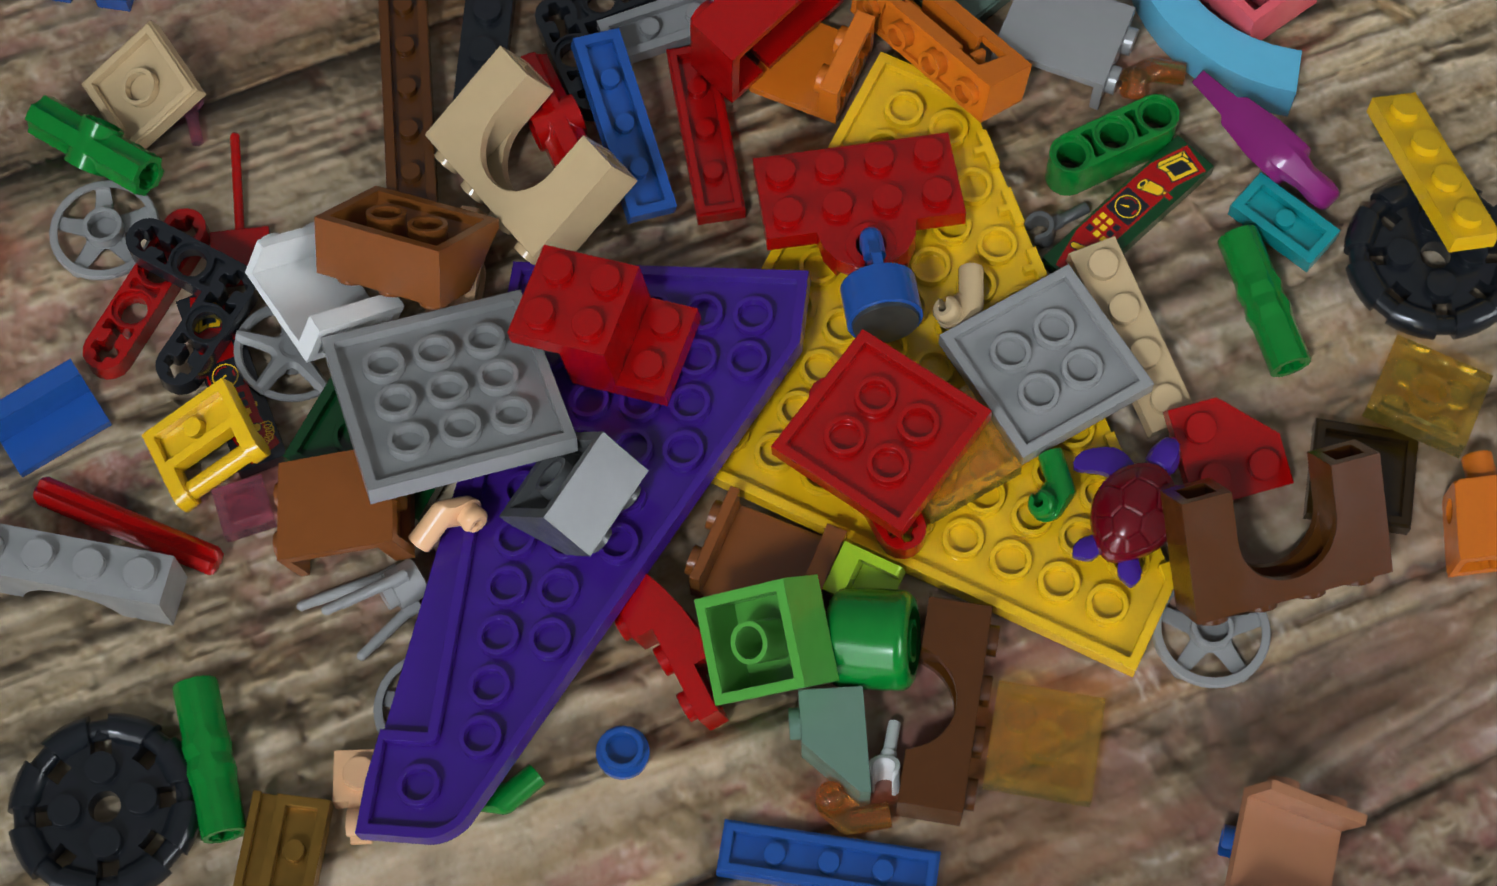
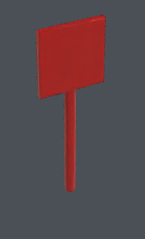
[210,132,270,287]

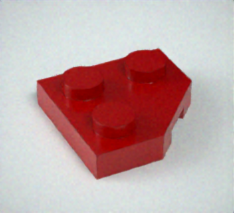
[1163,397,1294,500]

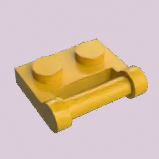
[142,378,271,513]

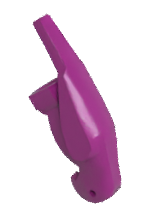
[1192,70,1340,210]

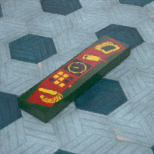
[1042,135,1214,273]

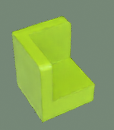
[822,541,906,596]

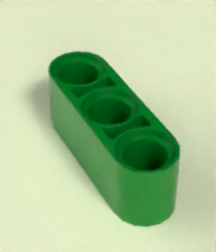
[1045,94,1180,196]

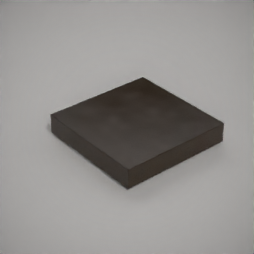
[1303,418,1419,535]

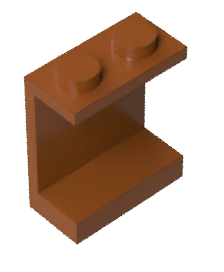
[273,449,415,577]
[684,486,847,601]

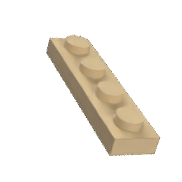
[1066,236,1193,439]

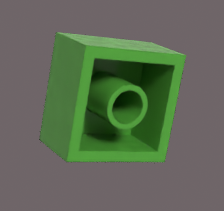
[694,574,839,706]

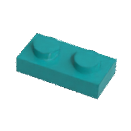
[1228,172,1341,273]

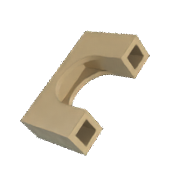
[425,46,638,265]

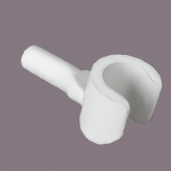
[869,720,901,796]

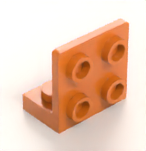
[749,10,875,124]

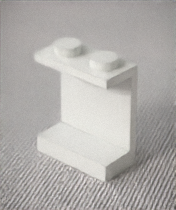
[245,221,404,363]

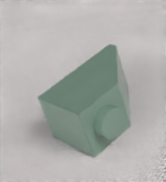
[788,686,871,806]

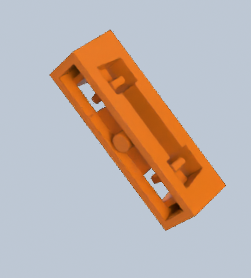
[850,0,1032,123]

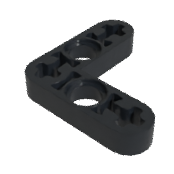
[535,0,657,122]
[126,218,260,395]

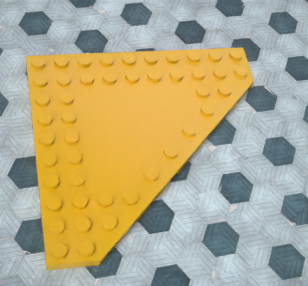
[711,52,1174,677]

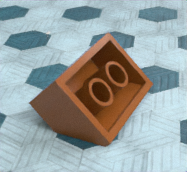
[314,186,499,309]

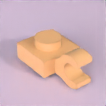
[332,749,374,845]

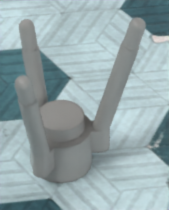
[296,558,427,661]

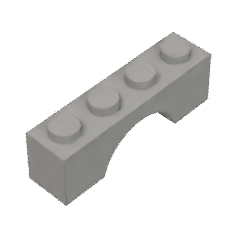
[0,523,188,625]

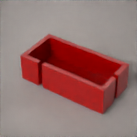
[690,0,845,103]

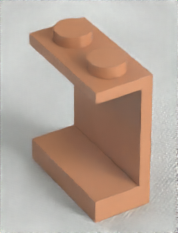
[1225,776,1368,886]

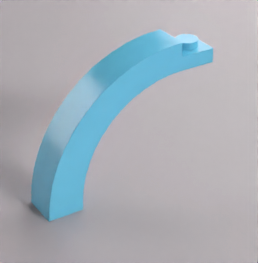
[1132,0,1302,117]

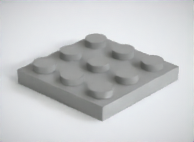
[938,264,1154,465]

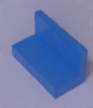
[0,359,112,478]

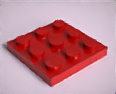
[771,329,992,539]

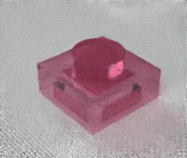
[211,474,277,542]

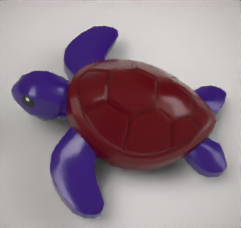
[1072,437,1181,588]

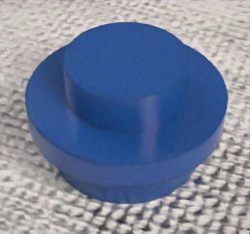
[596,726,650,780]

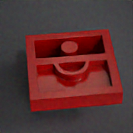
[507,245,702,406]

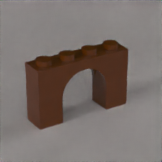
[1160,439,1393,626]

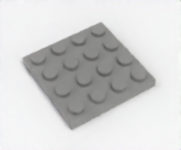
[321,290,578,504]

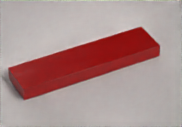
[666,46,746,225]

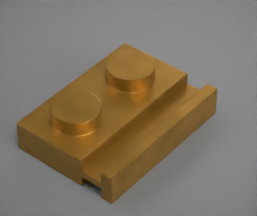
[233,790,334,886]

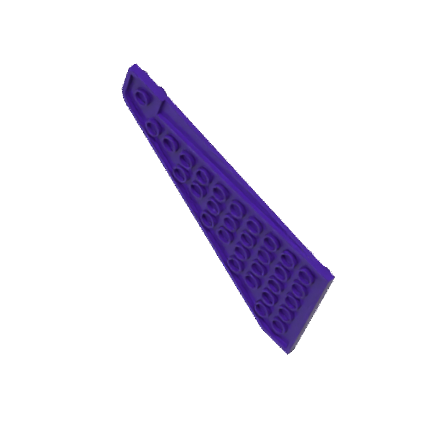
[355,261,811,845]

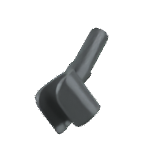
[1025,202,1090,248]

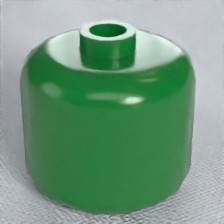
[826,588,921,691]

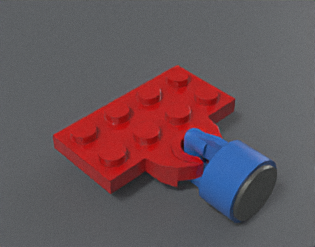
[753,132,966,343]

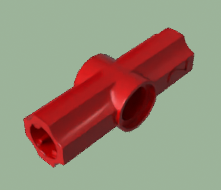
[520,52,587,168]

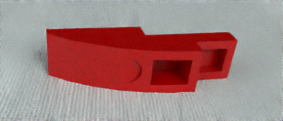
[614,573,729,731]

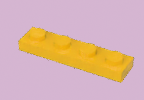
[1366,92,1497,253]

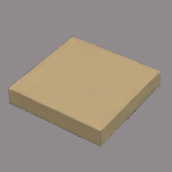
[82,21,206,149]

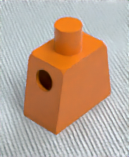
[1442,450,1497,578]

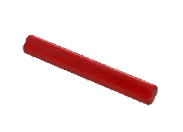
[33,477,224,575]

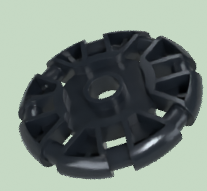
[1344,178,1497,340]
[7,713,199,886]

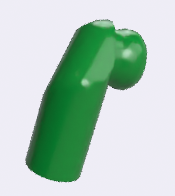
[1028,448,1076,522]
[481,764,545,815]

